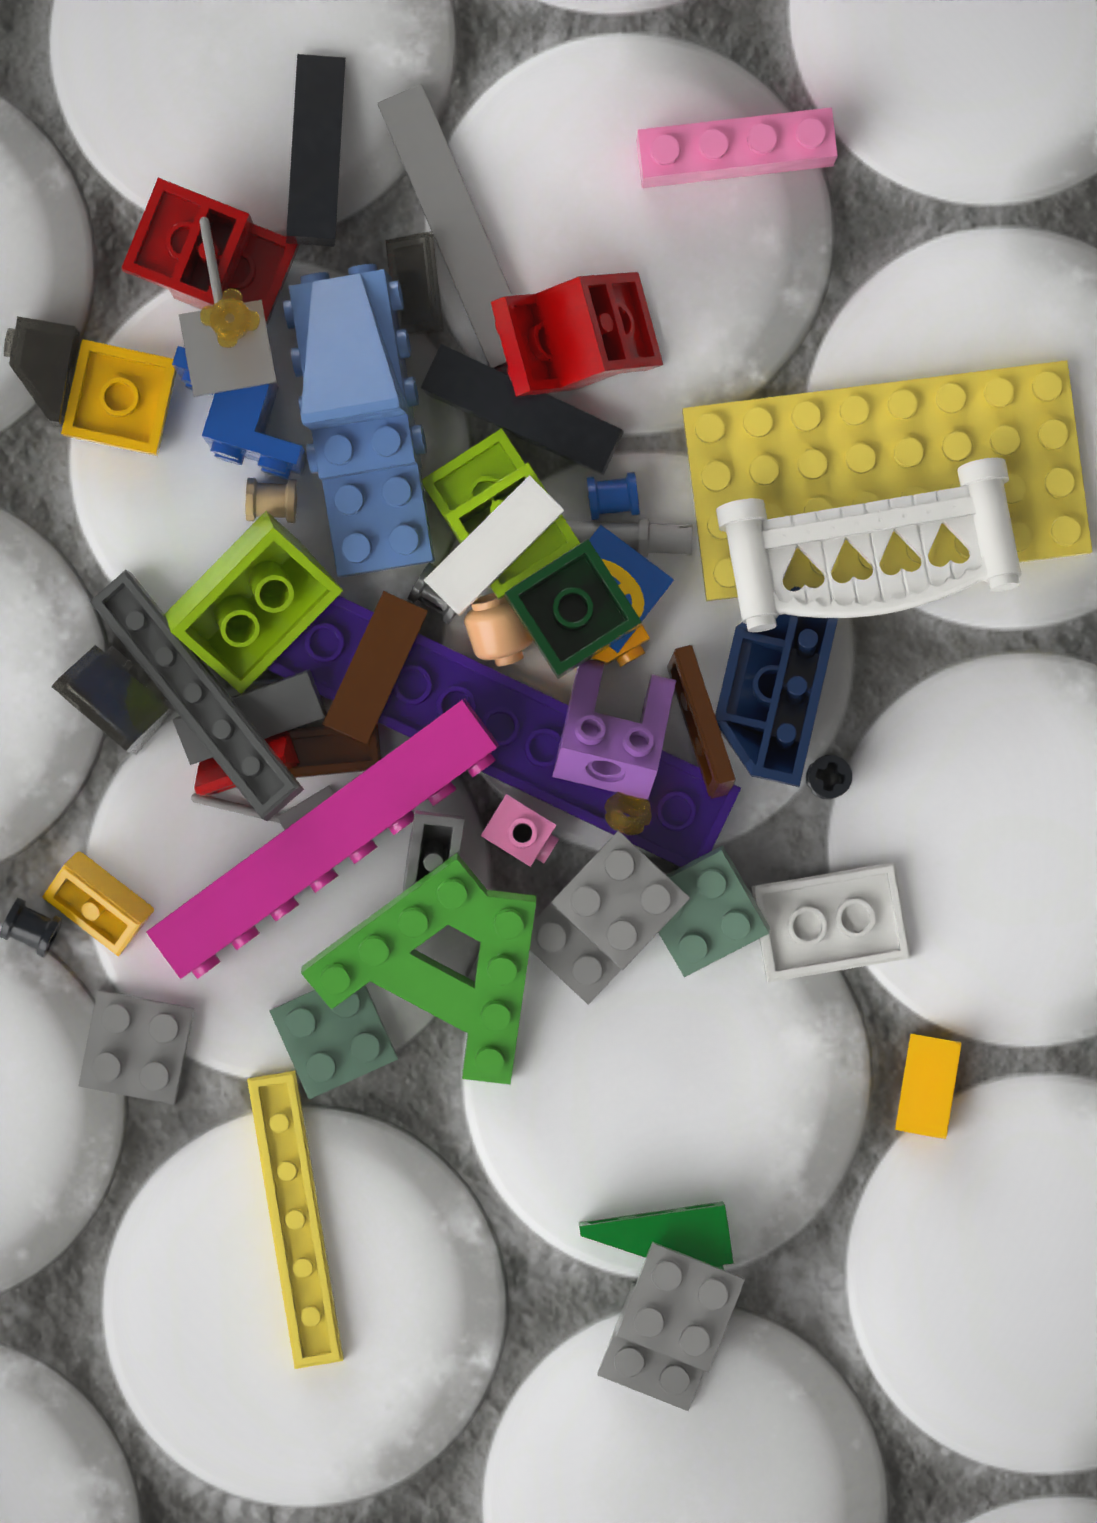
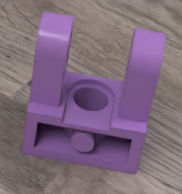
[552,659,676,800]

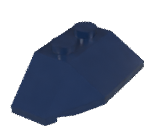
[715,587,838,787]

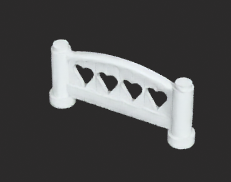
[716,458,1022,632]

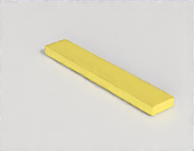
[247,1070,344,1369]

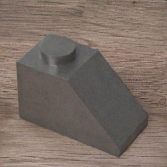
[403,810,465,892]

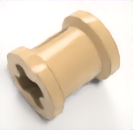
[245,478,297,523]

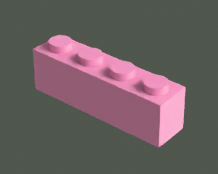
[636,107,838,188]

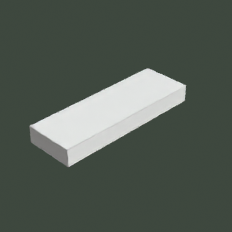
[424,475,565,616]

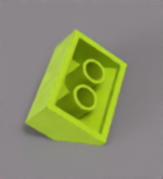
[165,511,343,694]

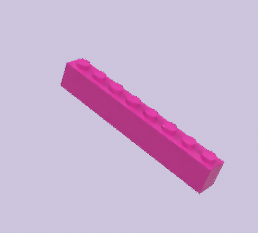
[146,699,500,979]

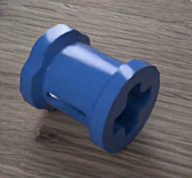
[586,472,640,520]

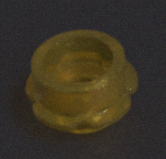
[605,792,652,835]

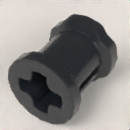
[806,755,852,799]
[0,898,63,958]

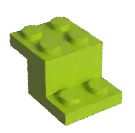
[422,428,580,600]

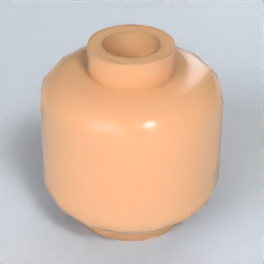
[464,592,533,667]

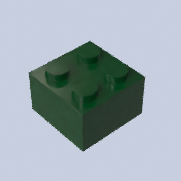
[504,539,642,679]

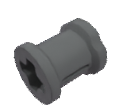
[407,563,456,624]

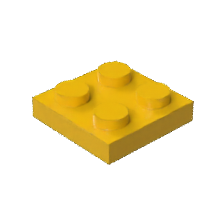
[61,339,177,456]

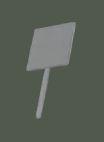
[178,217,277,397]

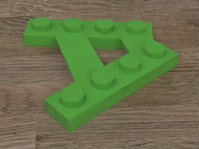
[301,853,536,1085]

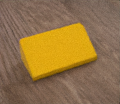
[42,851,154,957]
[895,1033,961,1139]

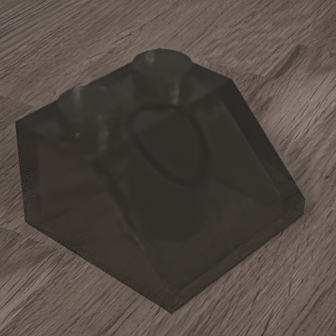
[51,645,174,755]

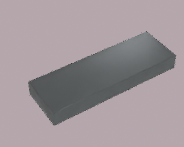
[173,669,327,765]

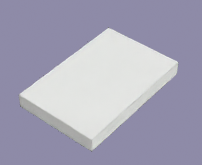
[750,862,912,983]

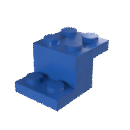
[172,346,307,479]

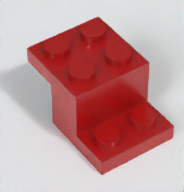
[121,178,300,327]
[491,272,663,396]

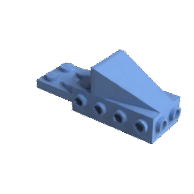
[283,264,435,578]

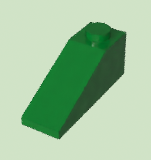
[579,1201,734,1270]

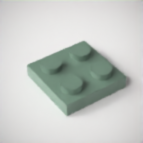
[658,845,770,977]
[269,985,399,1099]

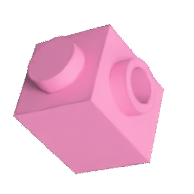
[481,794,559,867]

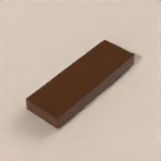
[323,591,428,745]
[667,645,736,799]

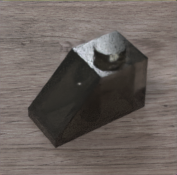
[4,316,81,427]

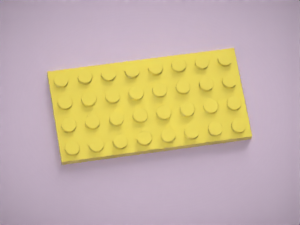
[682,360,1092,602]

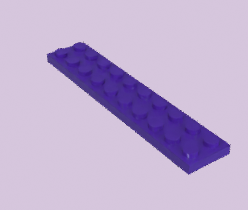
[267,596,741,867]

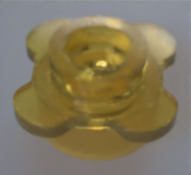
[200,289,260,348]

